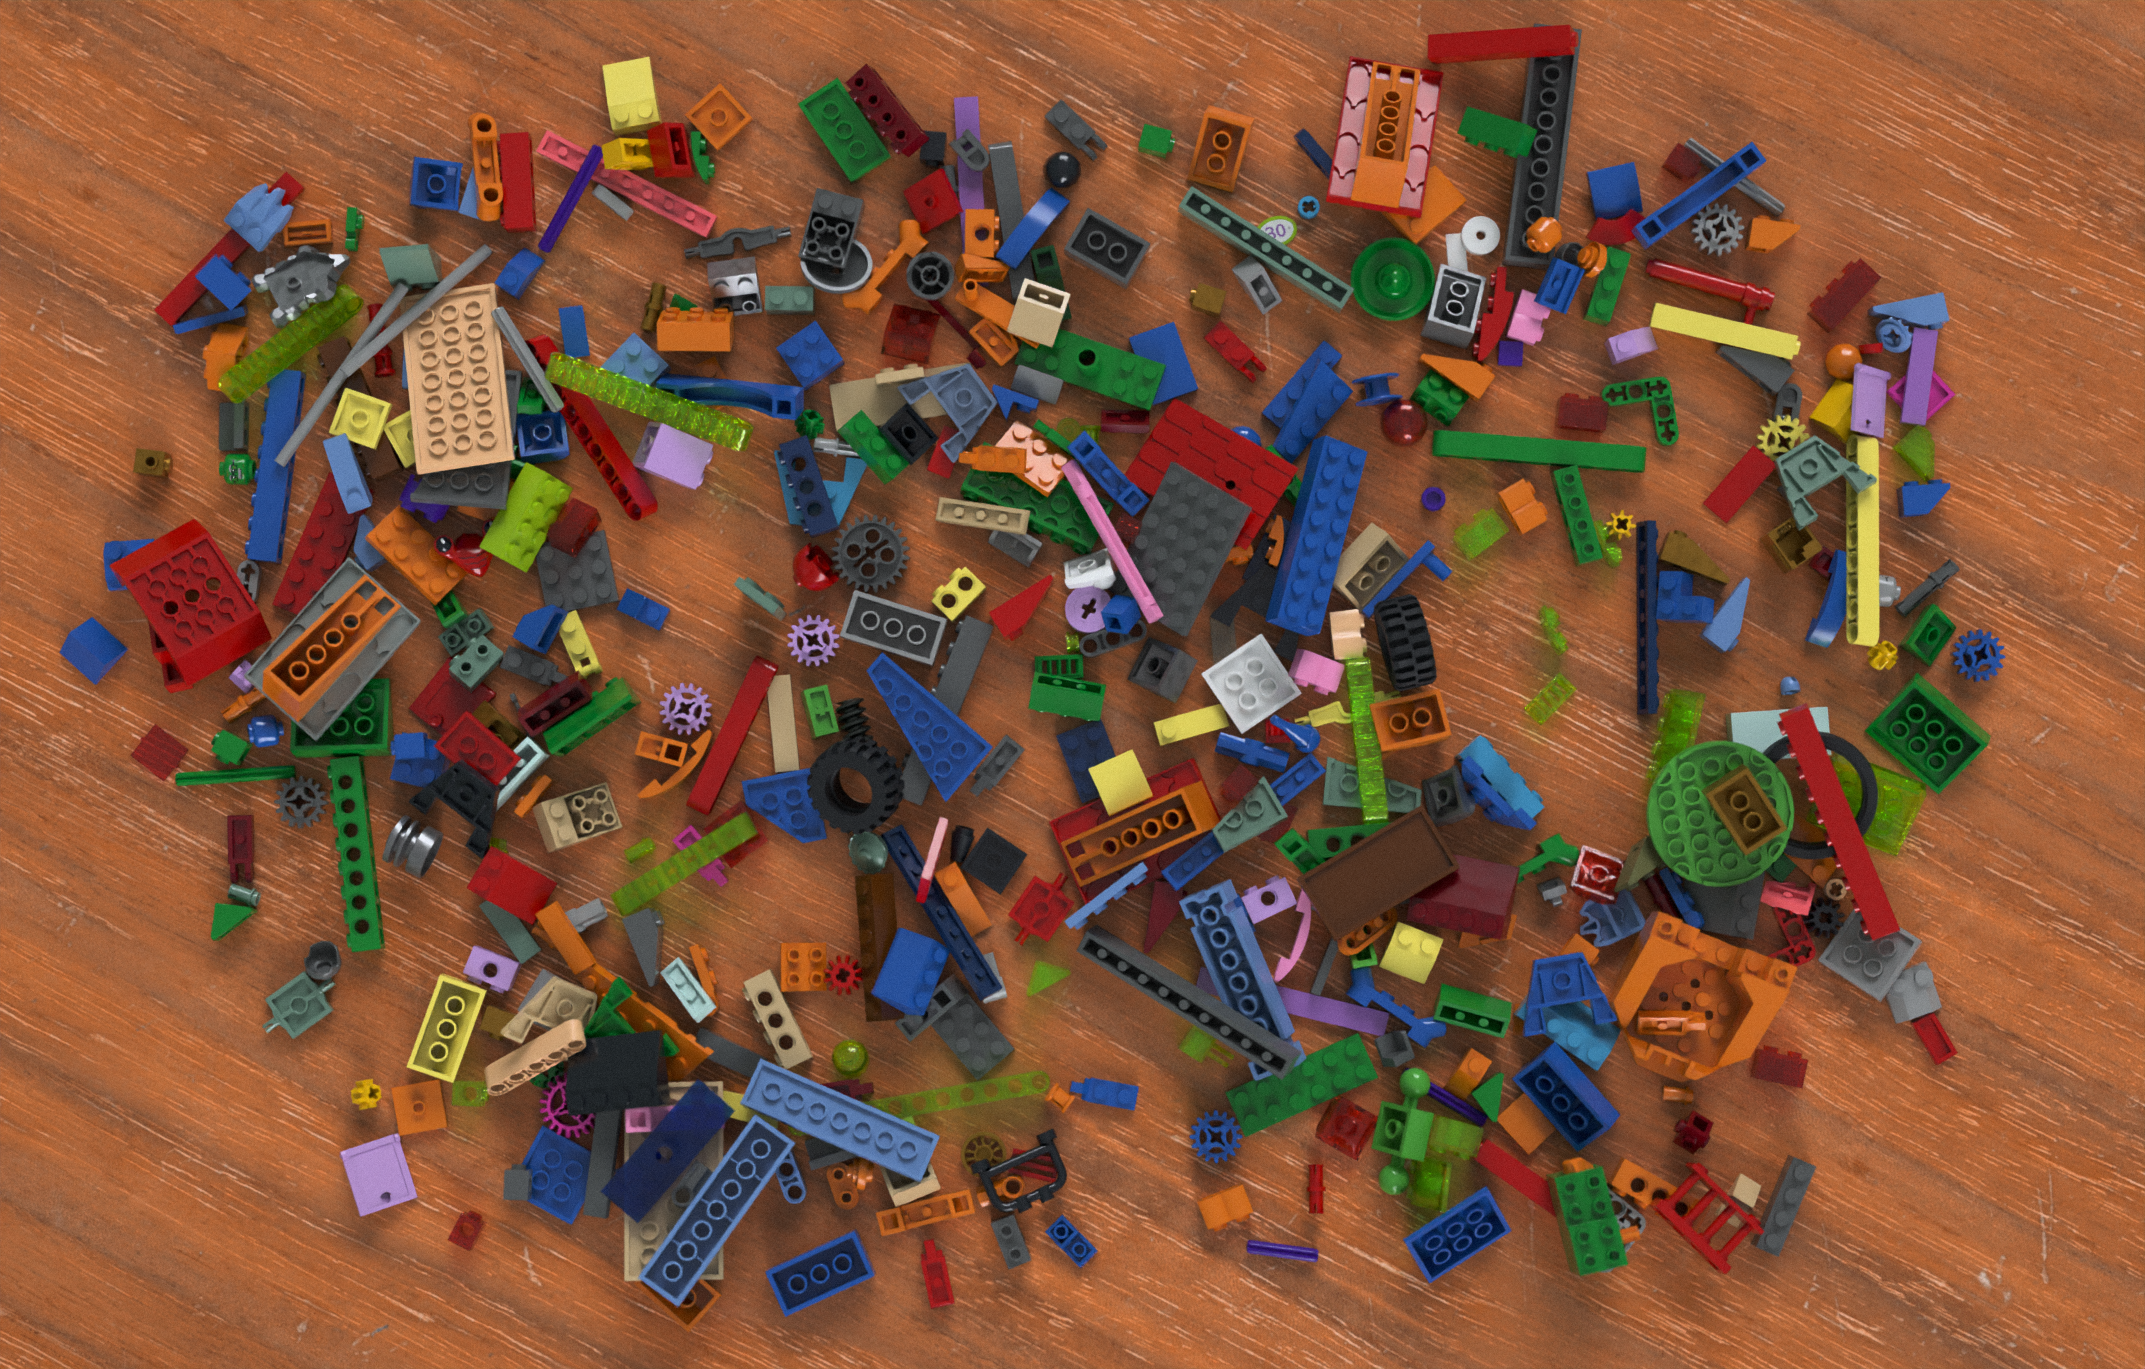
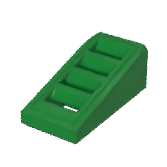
[1035,654,1084,679]

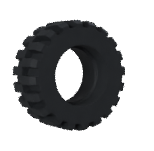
[1374,594,1437,691]
[807,737,905,834]

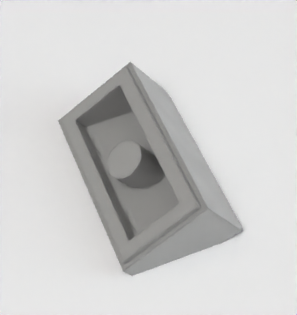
[1011,364,1064,405]

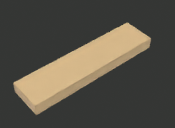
[935,497,1030,535]
[767,674,800,773]

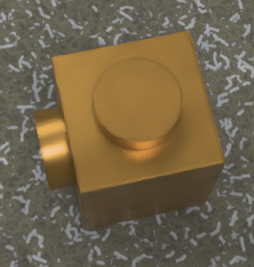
[133,448,173,478]
[479,1005,517,1041]

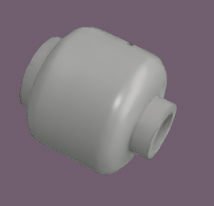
[1879,574,1901,607]

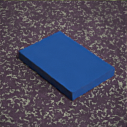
[1129,322,1198,406]

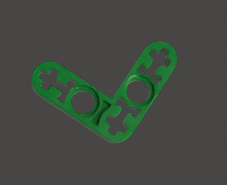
[1600,377,1679,446]

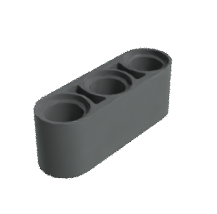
[1079,620,1147,658]

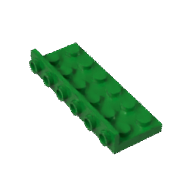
[960,442,1114,555]

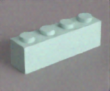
[496,737,550,812]

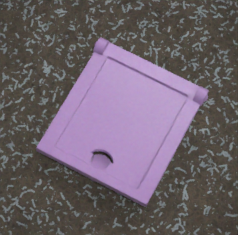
[1851,363,1891,438]
[340,1133,417,1217]

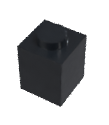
[920,130,947,169]

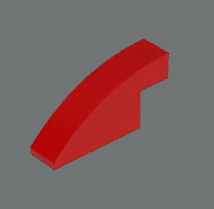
[148,603,194,694]

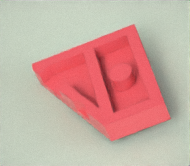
[1760,881,1816,916]

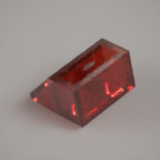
[881,304,941,365]
[703,801,771,869]

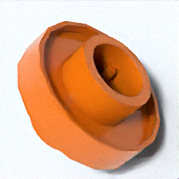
[1577,242,1607,278]
[847,1156,874,1190]

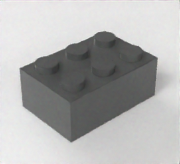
[1064,208,1151,289]

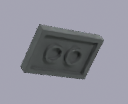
[931,994,1015,1081]

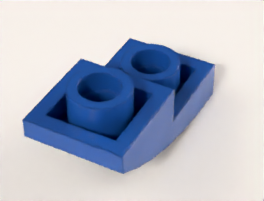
[558,305,590,359]
[1045,1215,1098,1268]

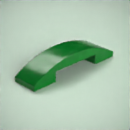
[1274,828,1325,874]

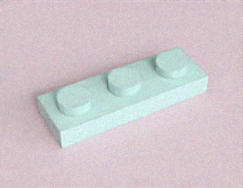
[660,957,716,1023]

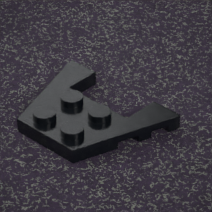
[1210,564,1299,662]
[409,760,500,859]

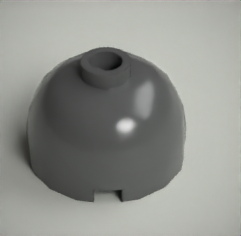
[906,252,954,300]

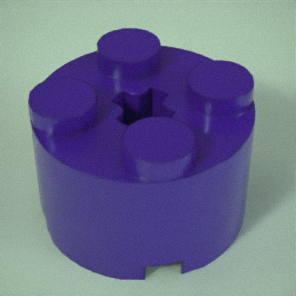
[399,474,450,523]

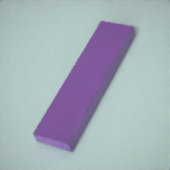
[1900,327,1938,426]

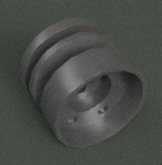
[382,815,443,878]

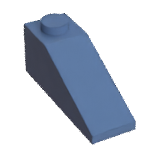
[1868,292,1949,330]
[323,433,373,514]
[1698,577,1750,653]

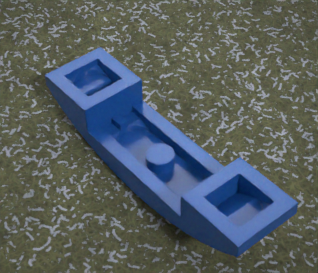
[996,187,1070,270]
[1067,431,1150,517]
[1805,549,1847,648]

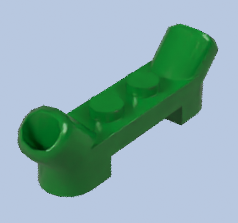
[1517,833,1579,884]

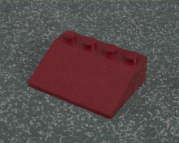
[1406,854,1520,940]

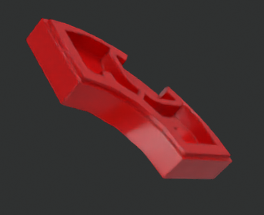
[1585,209,1645,245]

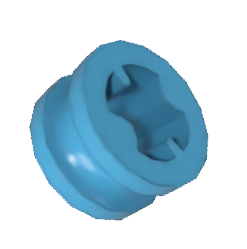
[1298,196,1320,219]

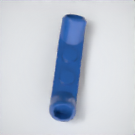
[1345,966,1447,1048]

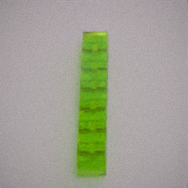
[218,284,364,403]
[1345,657,1389,825]
[610,812,758,916]

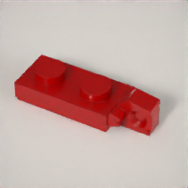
[921,1238,955,1309]

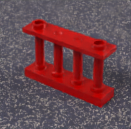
[1649,1162,1765,1275]

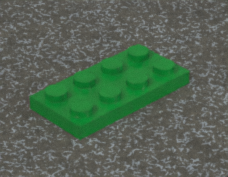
[798,77,891,184]

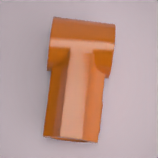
[975,1174,1025,1207]

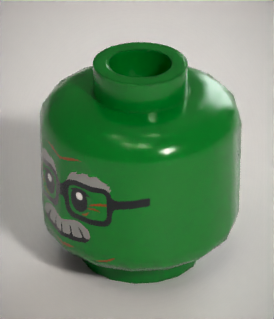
[219,453,256,485]

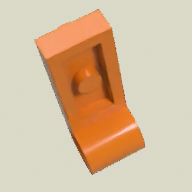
[689,944,720,1017]

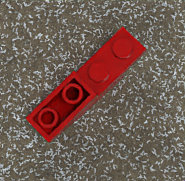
[1472,266,1514,364]

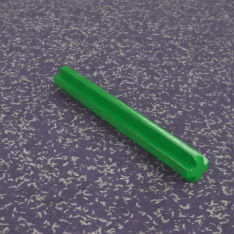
[175,765,296,786]

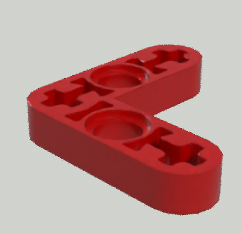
[1766,907,1816,967]

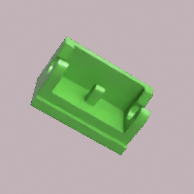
[800,685,839,740]

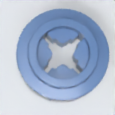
[1875,317,1913,353]

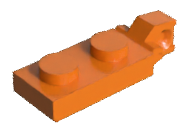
[959,445,1027,474]
[1636,1011,1706,1035]

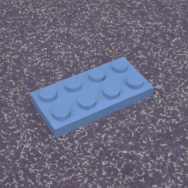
[1064,862,1148,930]

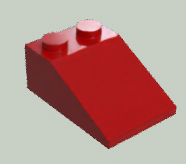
[989,574,1054,642]
[466,846,558,925]

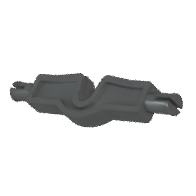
[684,226,791,259]

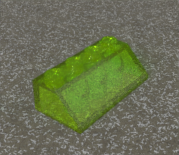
[1646,689,1706,785]

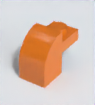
[635,731,688,767]

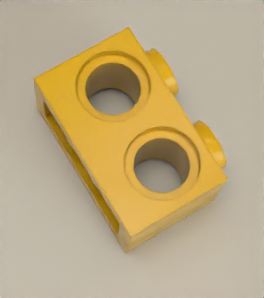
[601,138,653,171]

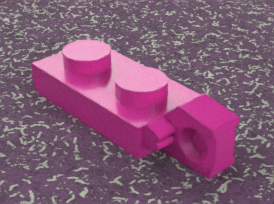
[673,825,729,887]

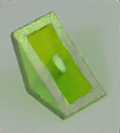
[1026,960,1071,997]

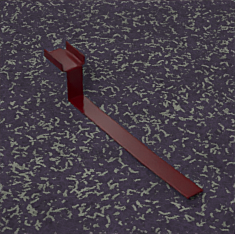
[926,300,986,369]

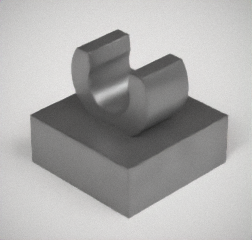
[1536,876,1568,908]

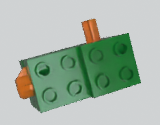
[1546,1157,1641,1276]

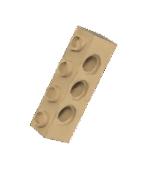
[742,969,813,1070]

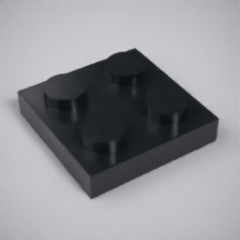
[960,827,1028,895]

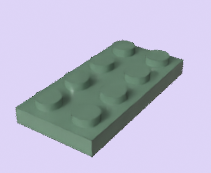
[733,577,787,621]

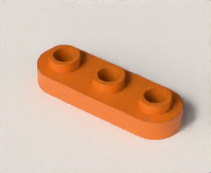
[1337,907,1398,956]

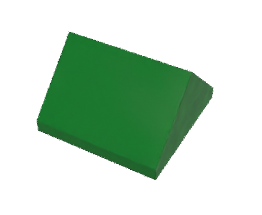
[1898,604,1957,667]

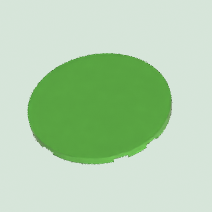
[1646,741,1794,887]

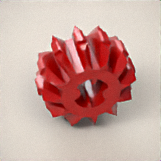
[823,955,863,996]

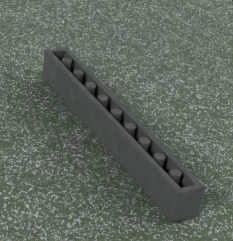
[1077,925,1302,1079]

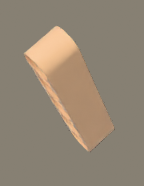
[484,1019,586,1096]

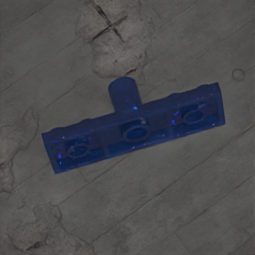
[601,1078,736,1223]

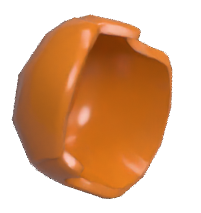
[1825,343,1863,382]

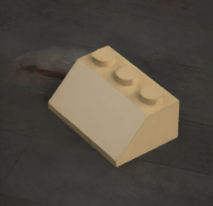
[1333,522,1410,613]

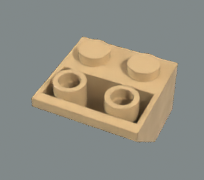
[1007,278,1070,347]

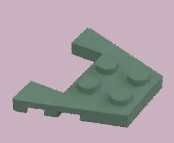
[1774,435,1877,530]

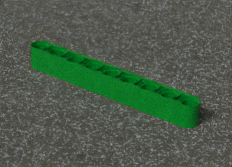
[1431,430,1647,473]

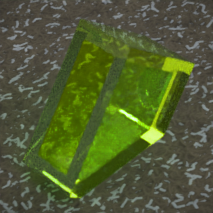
[1892,425,1935,482]

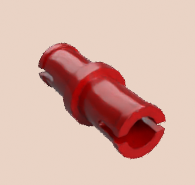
[1306,1164,1326,1214]

